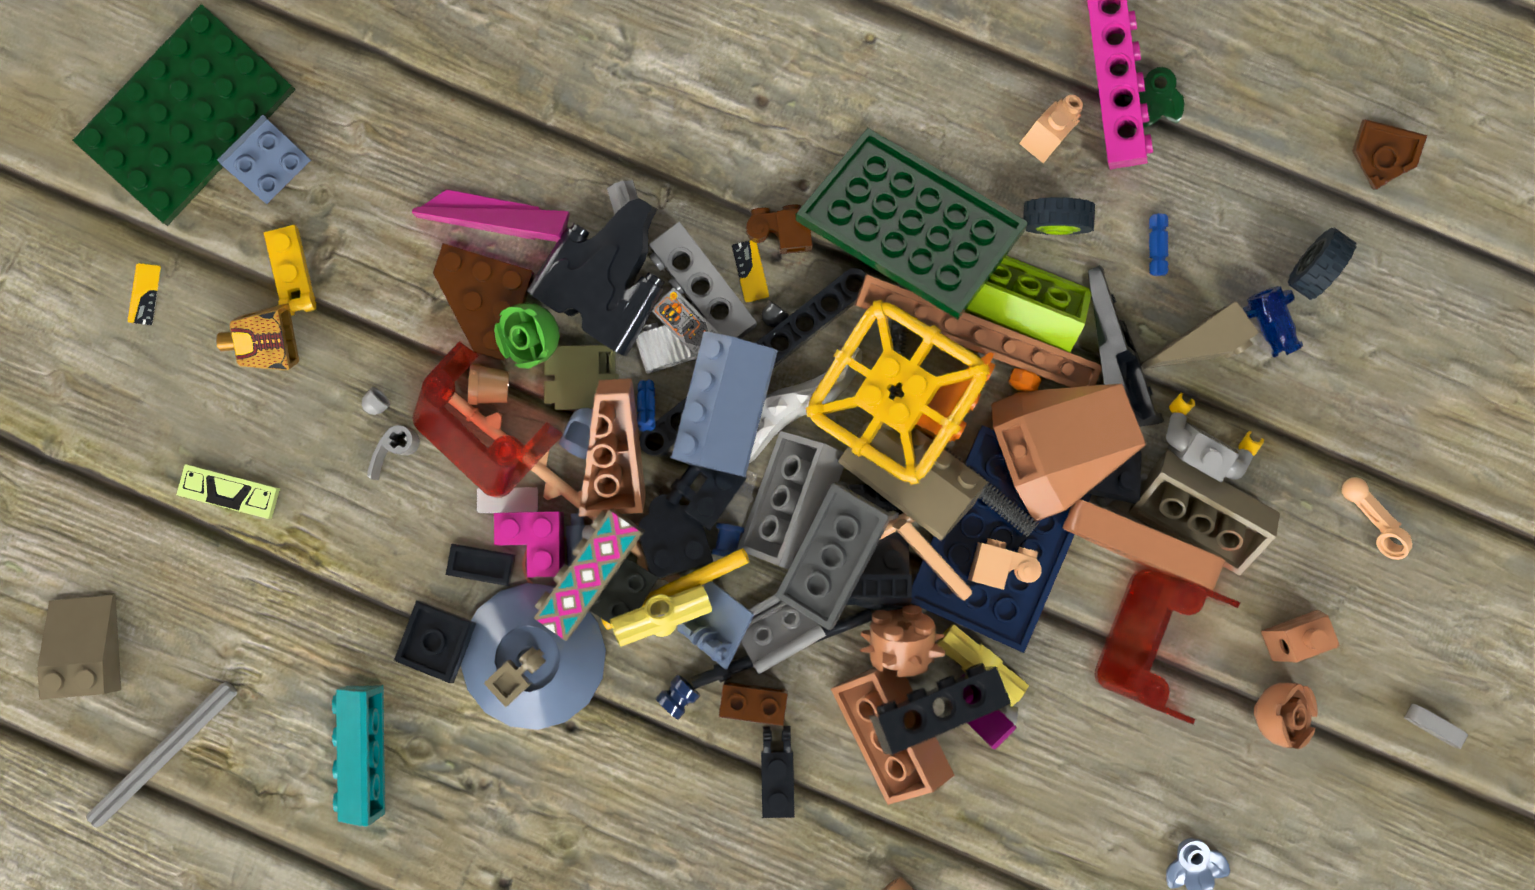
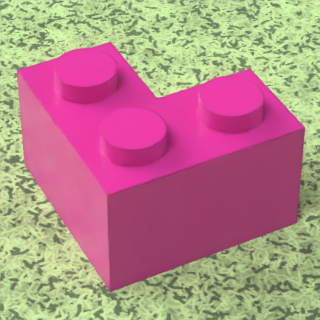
[494,511,565,577]

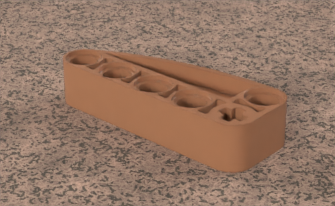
[1063,499,1225,591]

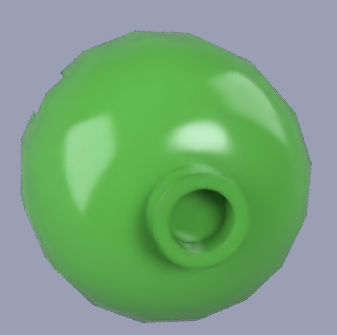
[494,303,560,369]

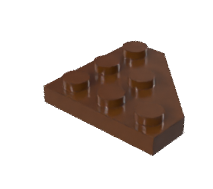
[433,243,534,362]

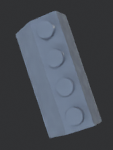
[671,331,778,477]

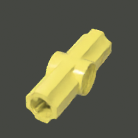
[610,585,712,647]
[936,624,1029,707]

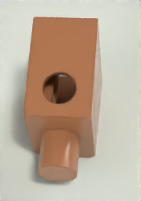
[1261,610,1340,662]

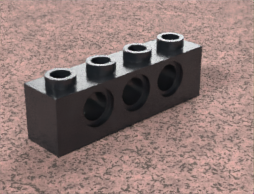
[869,663,1011,755]

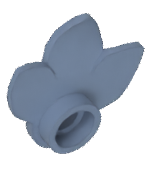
[1166,838,1230,890]

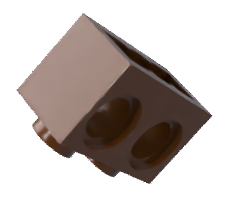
[719,681,788,726]

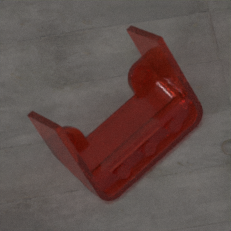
[412,341,563,498]
[1094,569,1240,725]

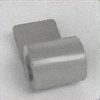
[367,425,420,480]

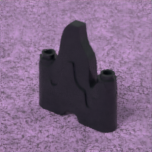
[526,198,665,357]

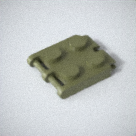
[544,345,619,410]

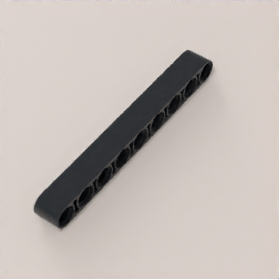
[640,268,867,457]

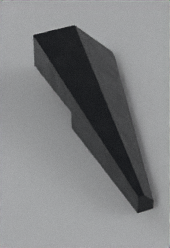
[1088,265,1164,427]

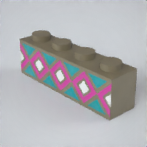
[534,508,645,641]

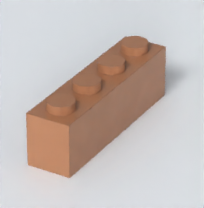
[578,378,646,517]

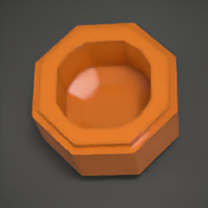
[1008,368,1041,392]

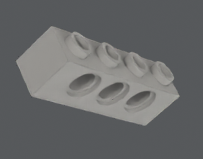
[649,221,757,339]

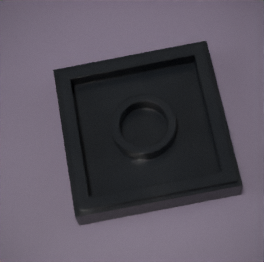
[394,600,476,684]

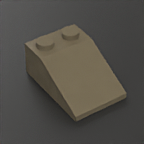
[1141,301,1259,369]
[37,595,121,700]

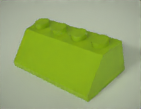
[965,256,1091,353]

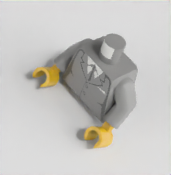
[1166,393,1264,482]

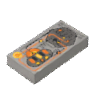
[652,287,719,357]

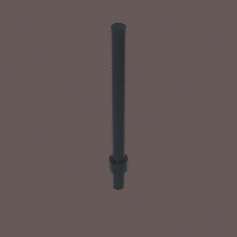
[690,609,872,689]

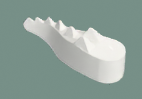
[749,347,862,463]

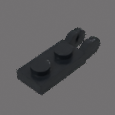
[761,726,795,818]

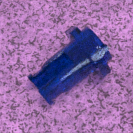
[1243,286,1303,358]

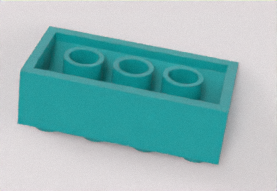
[332,685,385,827]

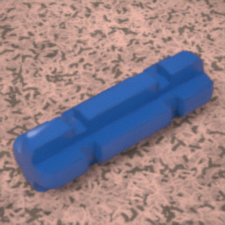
[1149,214,1168,276]
[637,379,655,432]

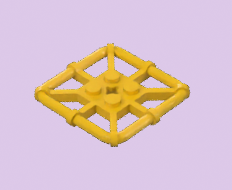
[805,299,990,485]

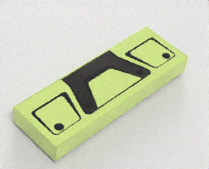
[176,464,280,519]

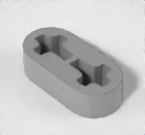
[1404,704,1468,749]

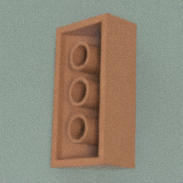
[831,667,954,805]

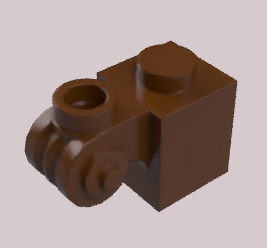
[746,204,812,255]

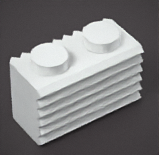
[636,323,697,374]

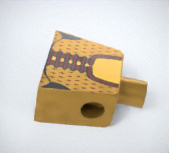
[216,304,299,370]

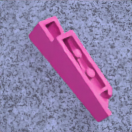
[412,190,570,242]

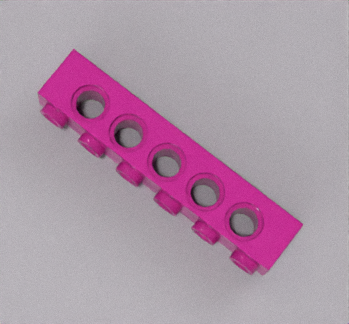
[1087,0,1153,170]

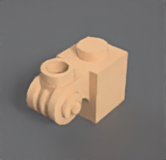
[1019,94,1083,164]
[968,538,1041,590]

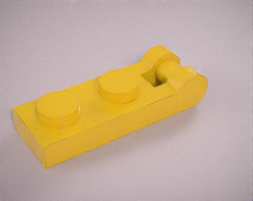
[263,225,316,316]

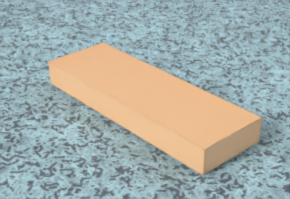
[893,519,972,601]

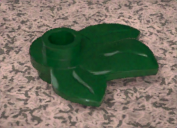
[1122,67,1185,129]

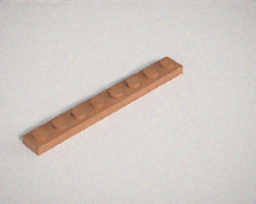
[854,275,1102,388]

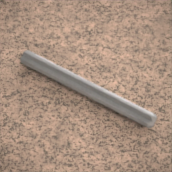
[86,682,237,828]

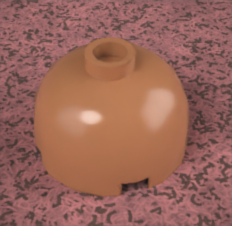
[1254,683,1318,749]

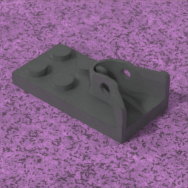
[775,481,899,630]

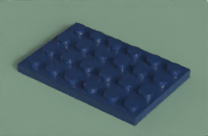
[911,425,1092,653]

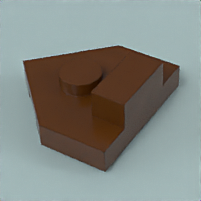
[1352,119,1428,190]

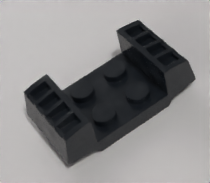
[846,484,912,605]

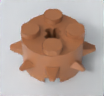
[860,605,945,677]

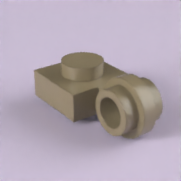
[484,647,546,708]

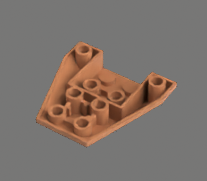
[991,384,1146,521]

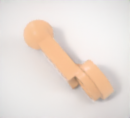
[1342,477,1412,560]

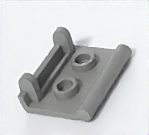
[741,593,826,674]

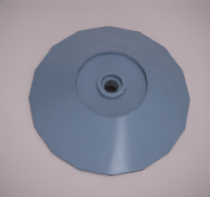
[461,583,606,730]

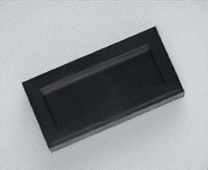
[445,544,516,586]

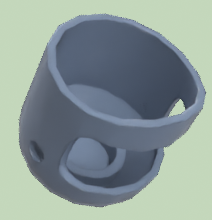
[559,408,593,460]

